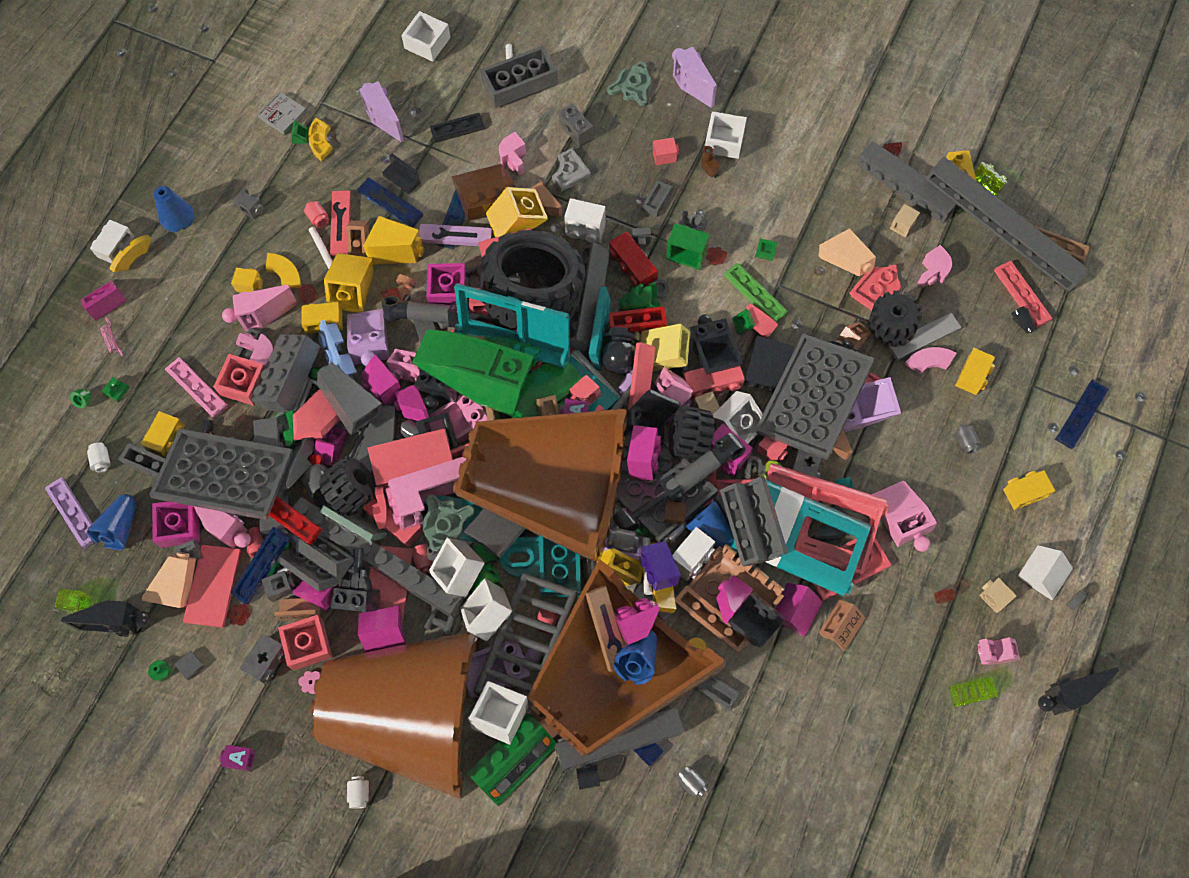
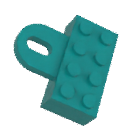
[500,535,581,598]

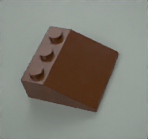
[452,164,516,221]

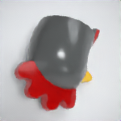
[300,455,328,507]

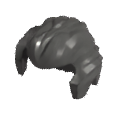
[677,210,707,231]

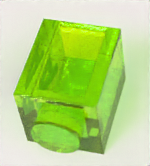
[54,588,91,614]

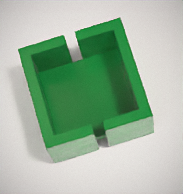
[666,223,710,270]

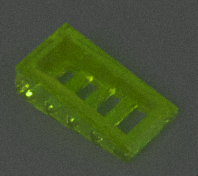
[948,676,998,707]

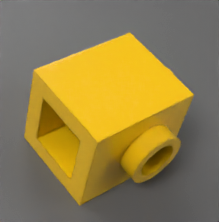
[231,268,263,293]

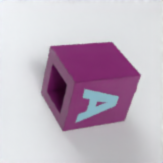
[560,399,589,414]
[220,745,256,772]

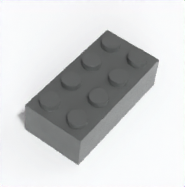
[480,46,558,108]
[250,334,320,412]

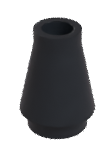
[1011,306,1037,334]

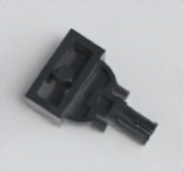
[331,548,380,612]

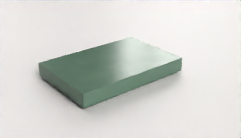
[321,505,388,541]

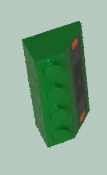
[467,714,557,806]

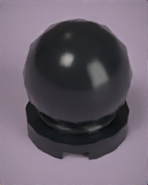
[602,327,641,375]

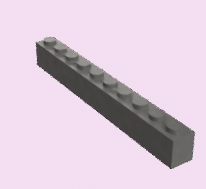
[925,156,1089,292]
[293,497,465,619]

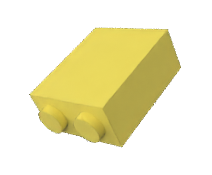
[641,324,690,372]

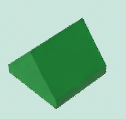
[291,121,309,144]

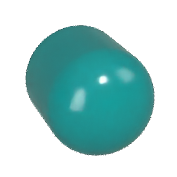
[834,477,853,489]

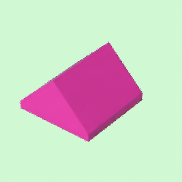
[80,280,127,321]
[775,582,823,637]
[358,605,406,652]

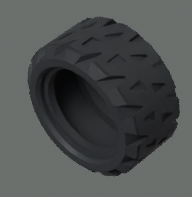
[480,230,585,328]

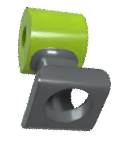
[744,456,781,479]

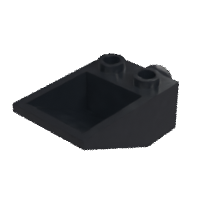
[690,314,743,375]
[414,369,459,410]
[61,600,150,637]
[1038,667,1119,716]

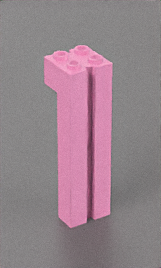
[386,457,466,530]

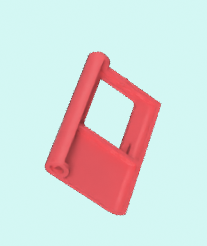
[766,463,889,575]

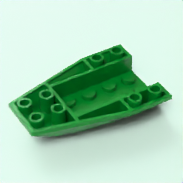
[412,330,541,416]

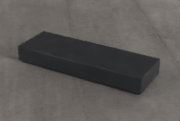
[430,113,484,143]

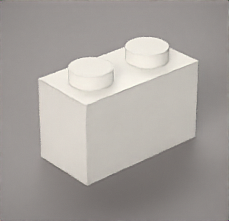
[90,220,134,263]

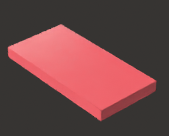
[367,429,452,486]
[811,538,892,601]
[183,545,242,628]
[363,546,413,622]

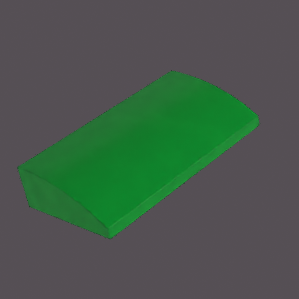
[515,361,582,418]

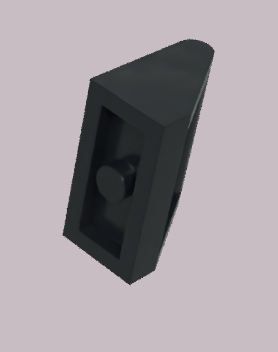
[416,413,459,450]

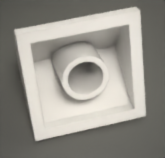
[1017,545,1073,600]

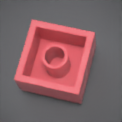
[213,354,265,406]
[278,615,333,671]

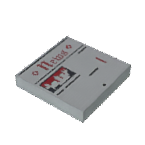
[258,92,307,135]

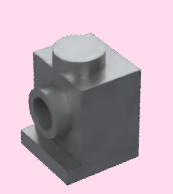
[233,188,264,219]
[262,571,296,602]

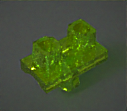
[975,161,1008,196]

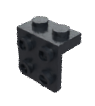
[627,390,680,441]
[728,592,786,648]

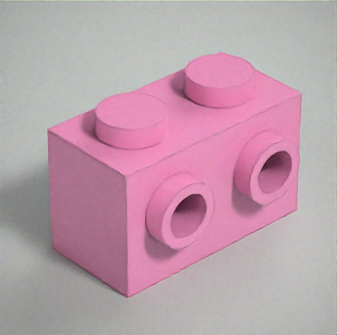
[386,349,421,383]
[654,367,693,406]

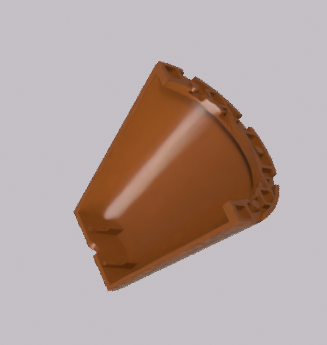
[453,409,627,561]
[527,559,726,757]
[310,631,480,799]

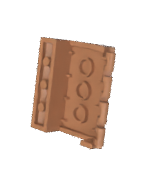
[675,544,785,653]

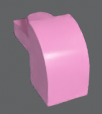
[499,132,526,176]
[918,245,952,288]
[236,333,273,366]
[977,638,1020,665]

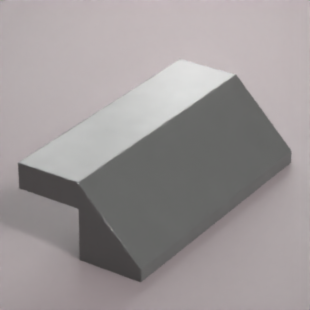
[720,477,788,567]
[464,509,525,558]
[275,533,354,591]

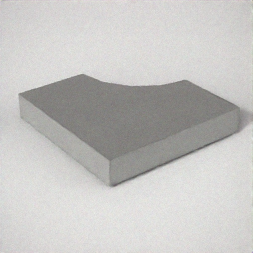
[552,147,591,192]

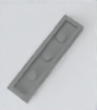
[887,313,961,361]

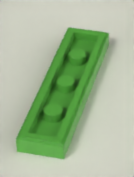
[724,263,788,323]

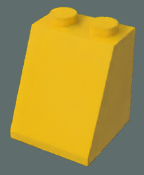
[486,187,548,237]
[363,216,424,265]
[324,253,374,313]

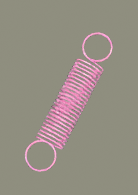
[100,317,123,357]

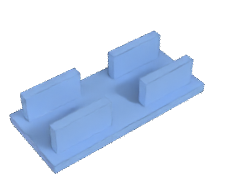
[318,320,357,380]

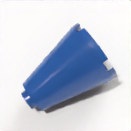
[154,186,195,232]
[87,494,137,551]
[686,500,736,550]
[614,630,657,685]

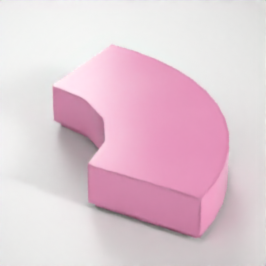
[904,347,957,375]

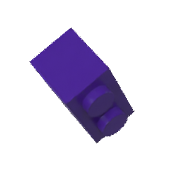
[639,541,681,591]

